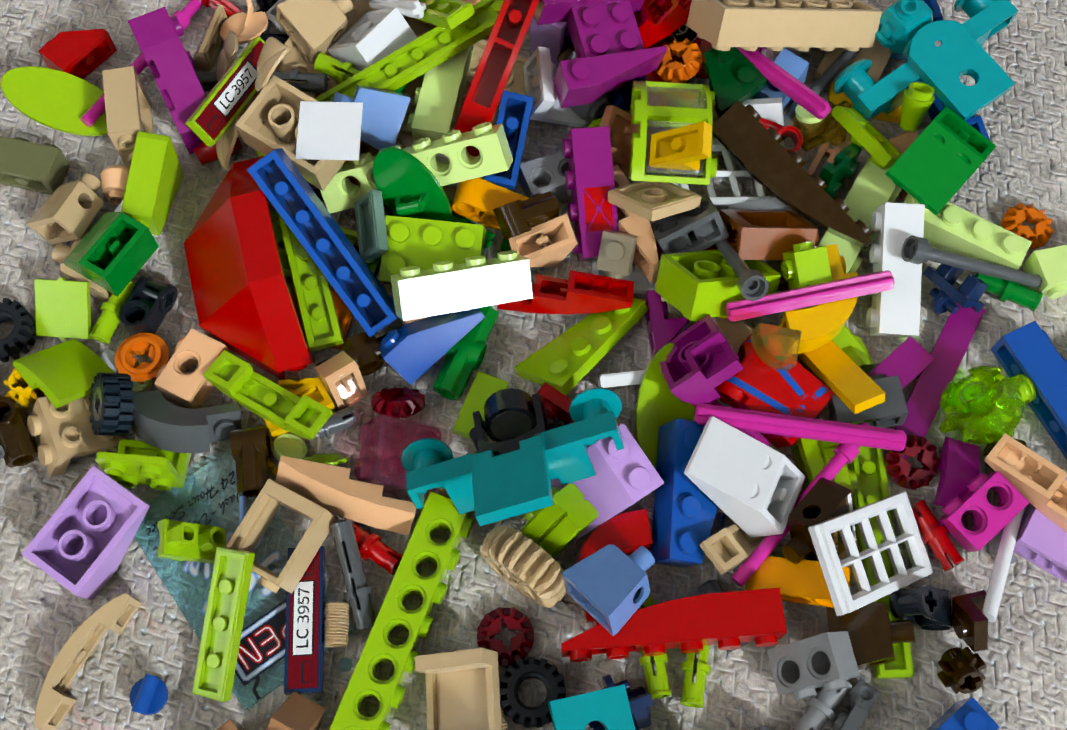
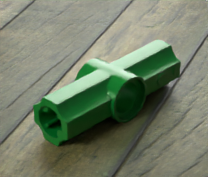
[433,306,499,401]

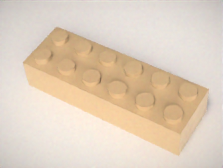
[687,0,883,51]

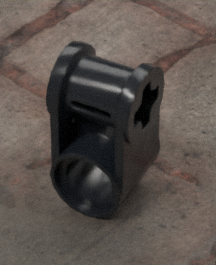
[119,275,178,336]
[889,585,953,631]

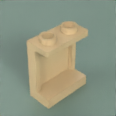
[415,648,501,730]

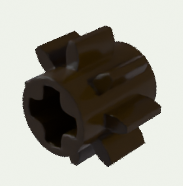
[937,647,987,694]

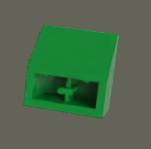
[63,212,159,297]

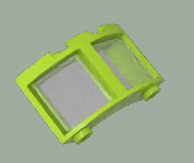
[629,80,717,185]

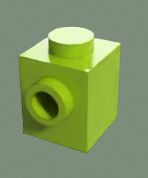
[781,241,832,290]

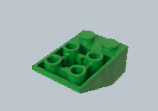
[885,106,996,215]

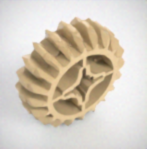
[479,525,567,608]

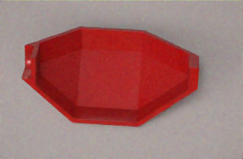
[183,156,316,380]

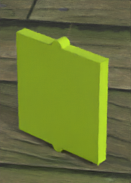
[34,277,91,341]

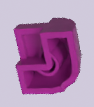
[660,314,744,404]

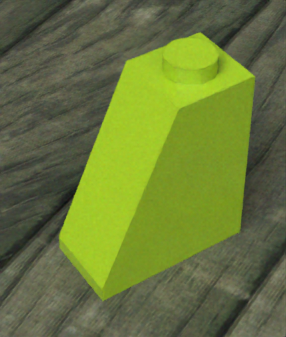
[121,131,184,236]

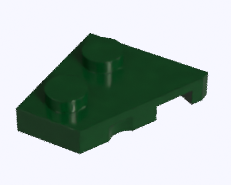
[702,47,768,118]
[819,142,862,198]

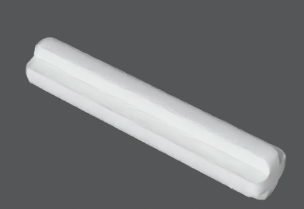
[369,0,427,19]

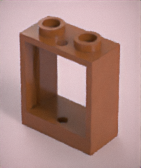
[719,209,819,260]

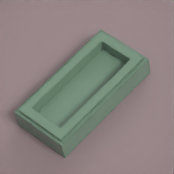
[354,189,389,263]

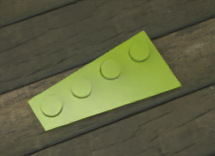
[515,297,648,396]

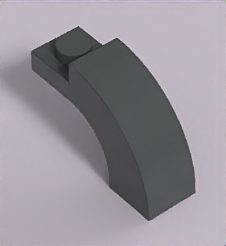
[131,390,242,453]

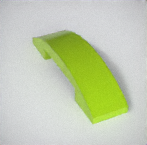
[203,350,333,440]

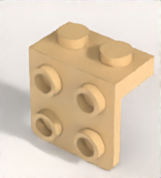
[27,395,126,477]

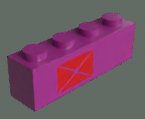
[562,126,619,261]

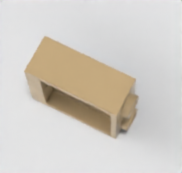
[102,66,155,168]
[226,478,337,594]

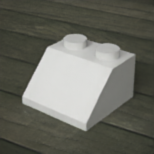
[327,7,418,71]

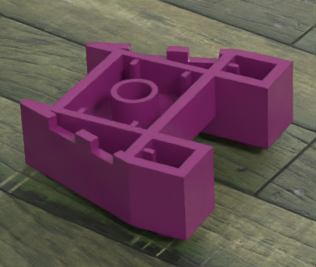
[534,0,667,108]
[128,7,206,155]

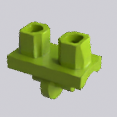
[157,519,226,564]

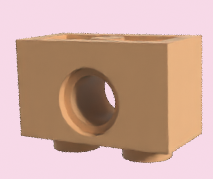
[154,328,230,409]

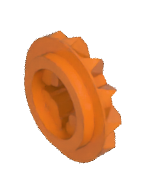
[655,38,703,83]
[1001,202,1054,249]
[115,333,171,384]

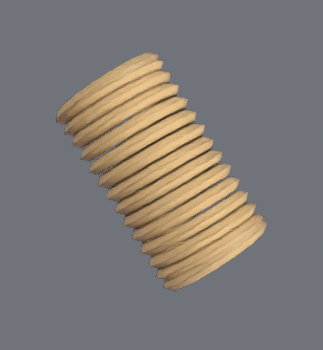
[324,602,349,648]

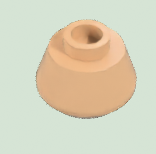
[100,165,130,206]

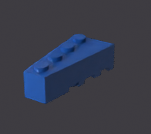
[651,418,718,568]

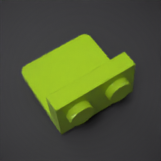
[95,439,191,491]

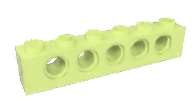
[320,122,513,213]

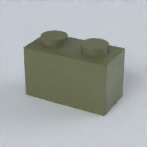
[0,136,70,195]

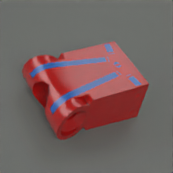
[716,325,835,449]

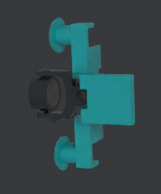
[401,387,624,526]

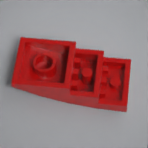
[634,0,692,49]

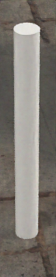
[982,508,1024,622]

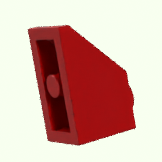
[38,29,117,79]

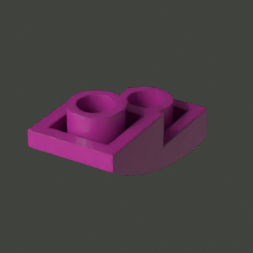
[868,336,934,390]
[933,437,980,514]

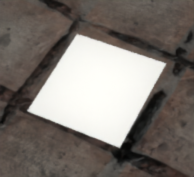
[295,101,363,161]

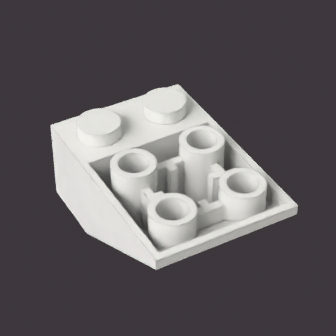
[684,416,805,538]

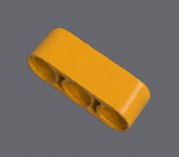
[451,178,540,231]
[744,556,852,608]

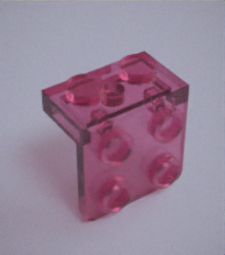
[354,414,441,495]

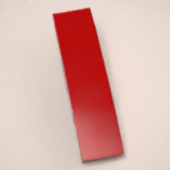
[497,270,634,315]

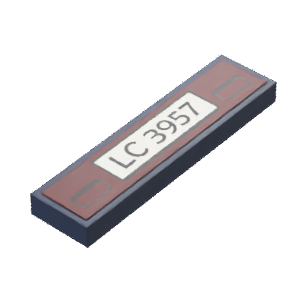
[284,546,325,695]

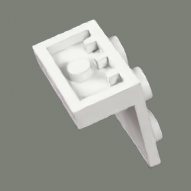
[523,46,585,128]

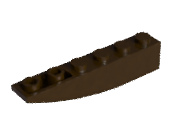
[712,100,872,249]

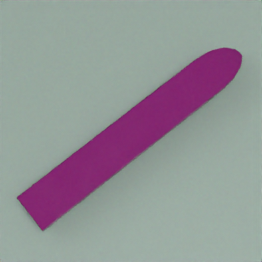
[894,302,986,460]

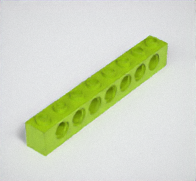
[329,491,474,730]

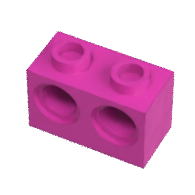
[938,471,1030,552]

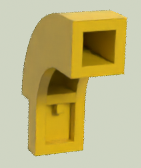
[779,244,858,355]

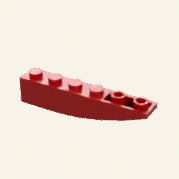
[453,0,539,157]
[561,588,787,662]

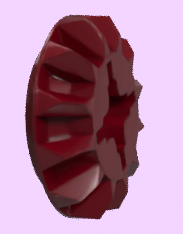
[371,386,425,418]
[885,435,941,490]
[477,607,534,666]

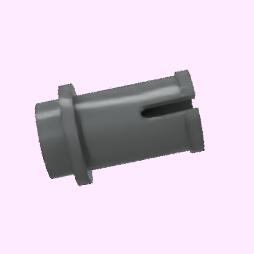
[318,405,359,439]

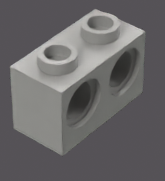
[519,150,572,202]
[767,631,860,700]

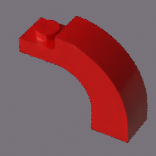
[576,509,653,627]

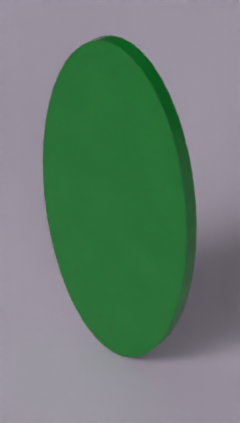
[373,147,453,222]

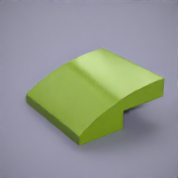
[13,339,114,408]

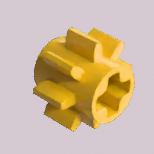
[3,368,45,409]

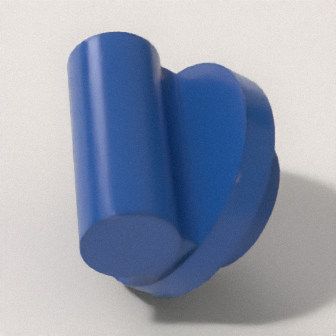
[130,674,169,715]

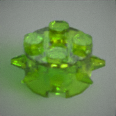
[939,366,1026,444]

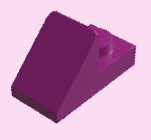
[645,290,690,360]

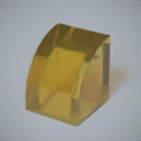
[751,323,801,371]

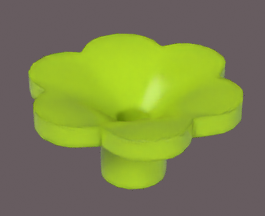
[303,453,347,466]

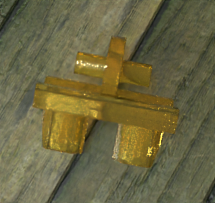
[795,100,851,152]

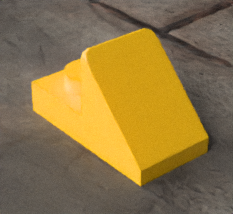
[649,121,712,171]

